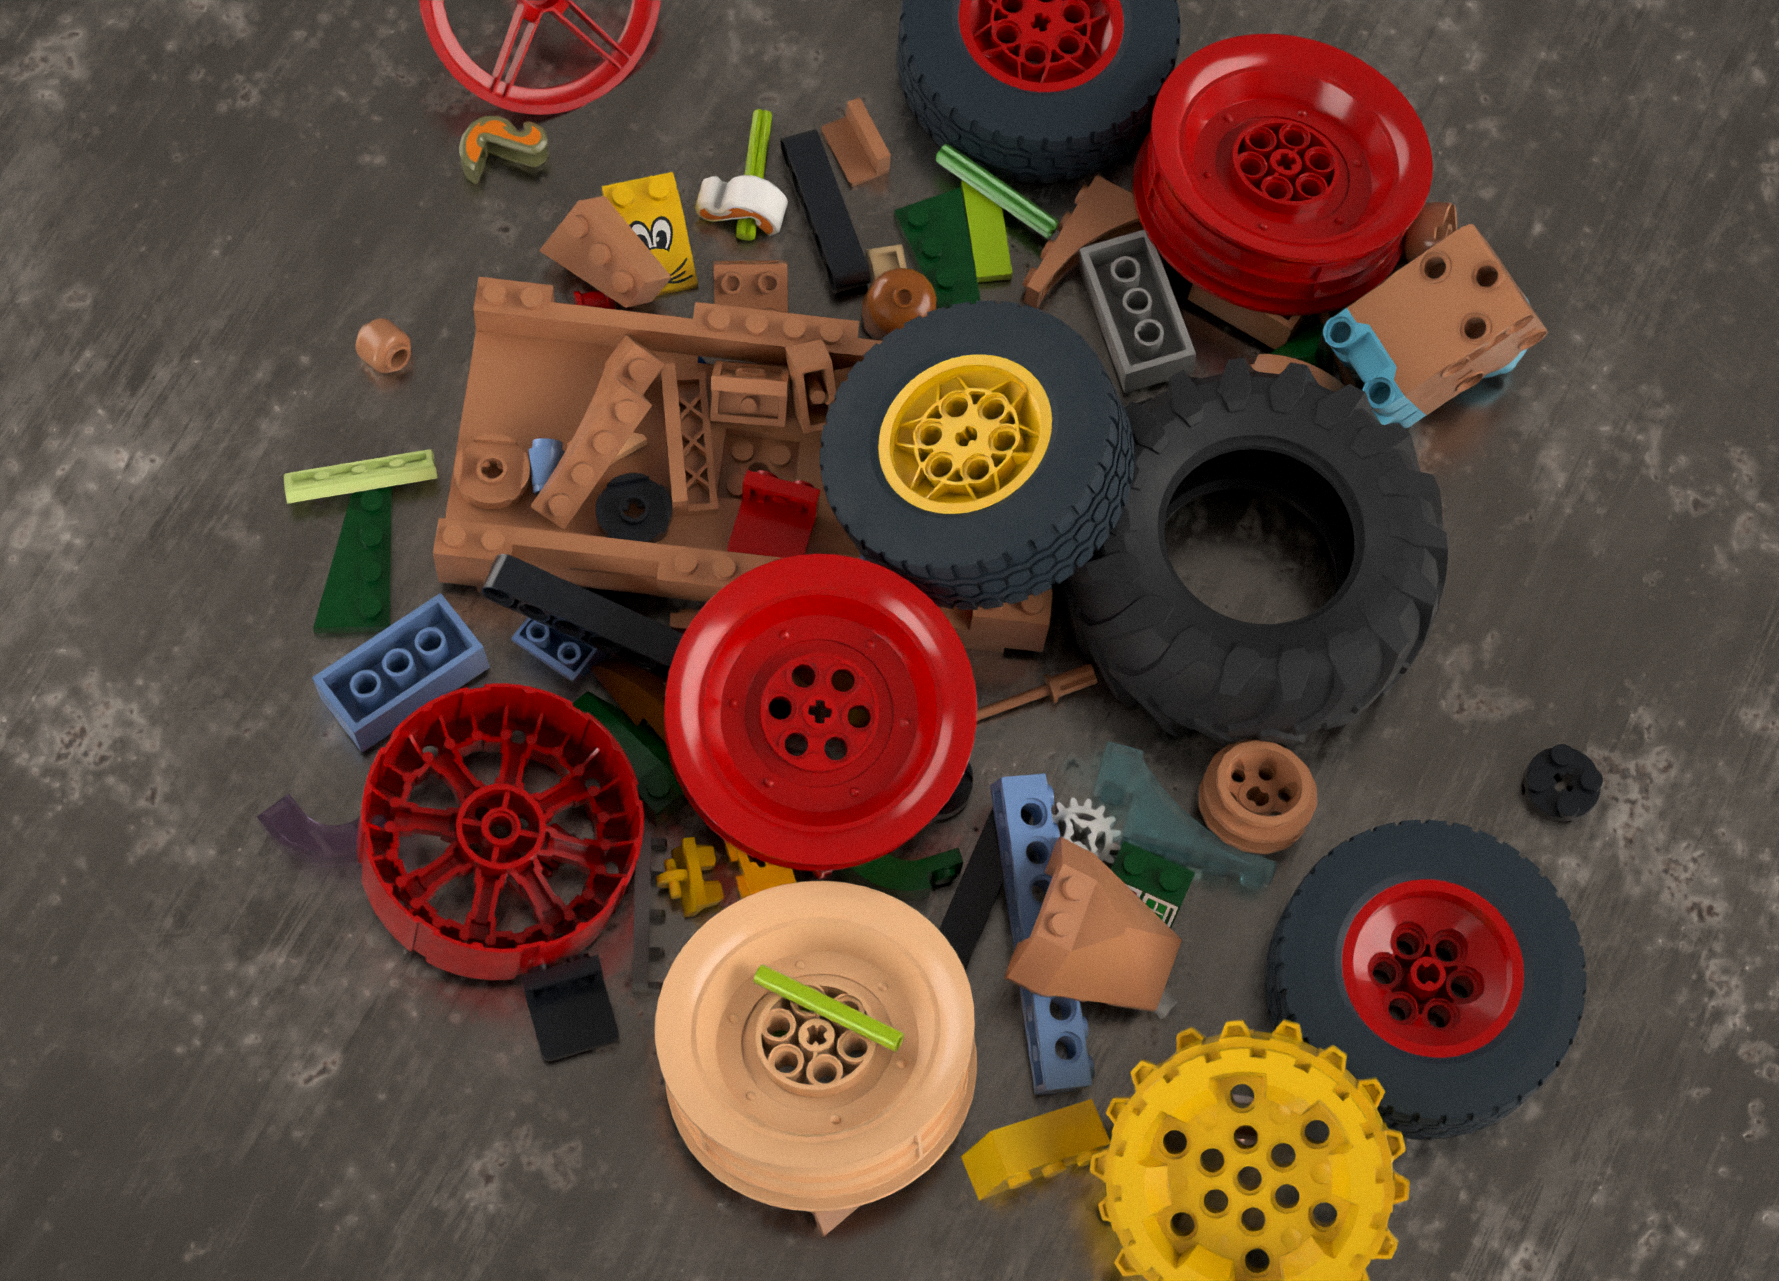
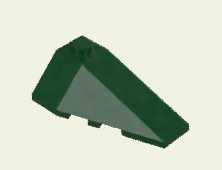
[573,691,689,828]

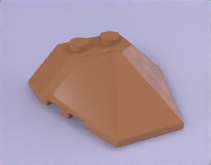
[1004,837,1182,1011]

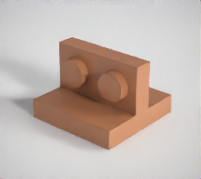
[710,360,790,427]

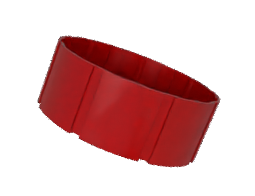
[357,683,644,980]

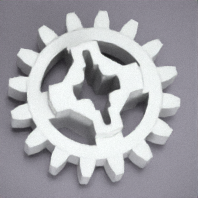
[1052,798,1121,869]

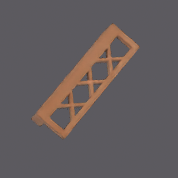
[660,362,718,517]

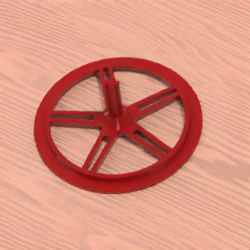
[419,0,661,115]

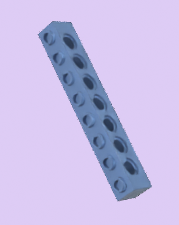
[990,773,1095,1095]

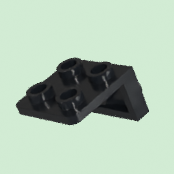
[521,953,619,1061]

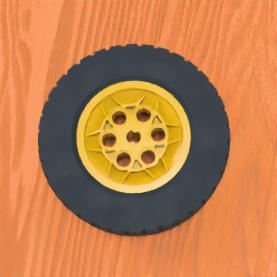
[820,300,1135,610]

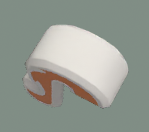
[694,175,788,236]

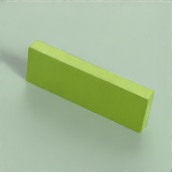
[961,181,1013,283]

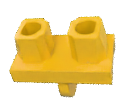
[655,837,724,917]

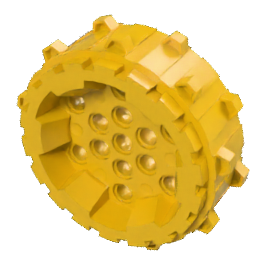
[1090,1019,1410,1281]

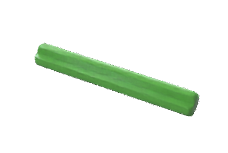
[936,144,1059,238]

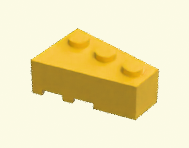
[961,1099,1110,1201]

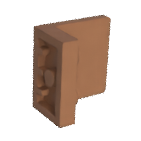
[713,260,788,313]

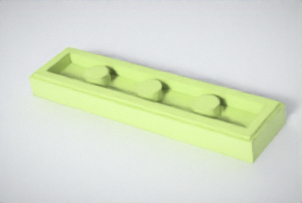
[283,449,438,504]

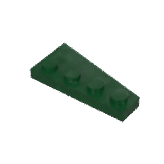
[894,187,981,309]
[313,486,393,633]

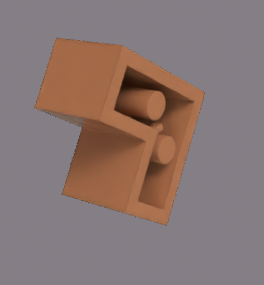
[785,339,854,434]

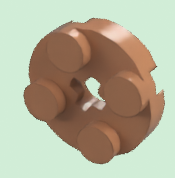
[454,433,531,509]

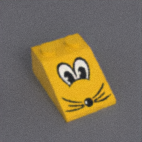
[602,172,698,296]

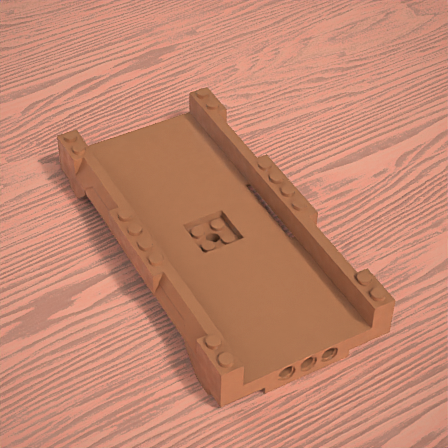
[433,277,1053,653]

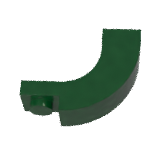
[842,847,963,902]

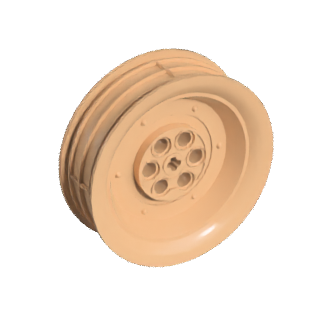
[655,881,977,1212]

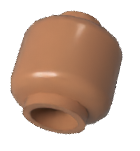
[355,318,411,374]

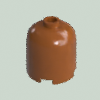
[862,267,937,341]

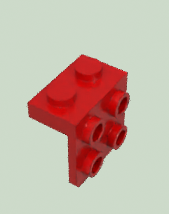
[727,470,821,558]

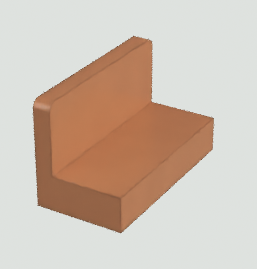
[821,97,891,187]

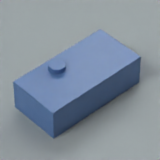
[312,593,490,753]

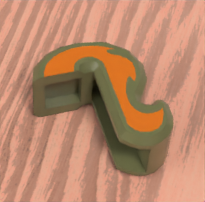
[459,116,549,184]

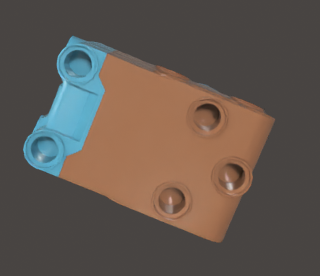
[1323,224,1548,429]

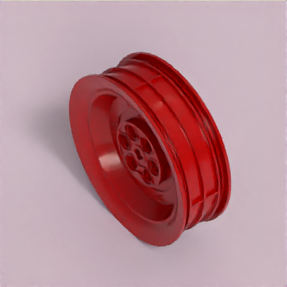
[1133,34,1433,316]
[664,554,977,871]

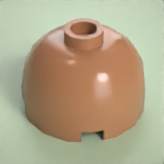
[1403,202,1457,263]

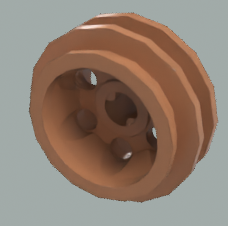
[1198,739,1317,854]

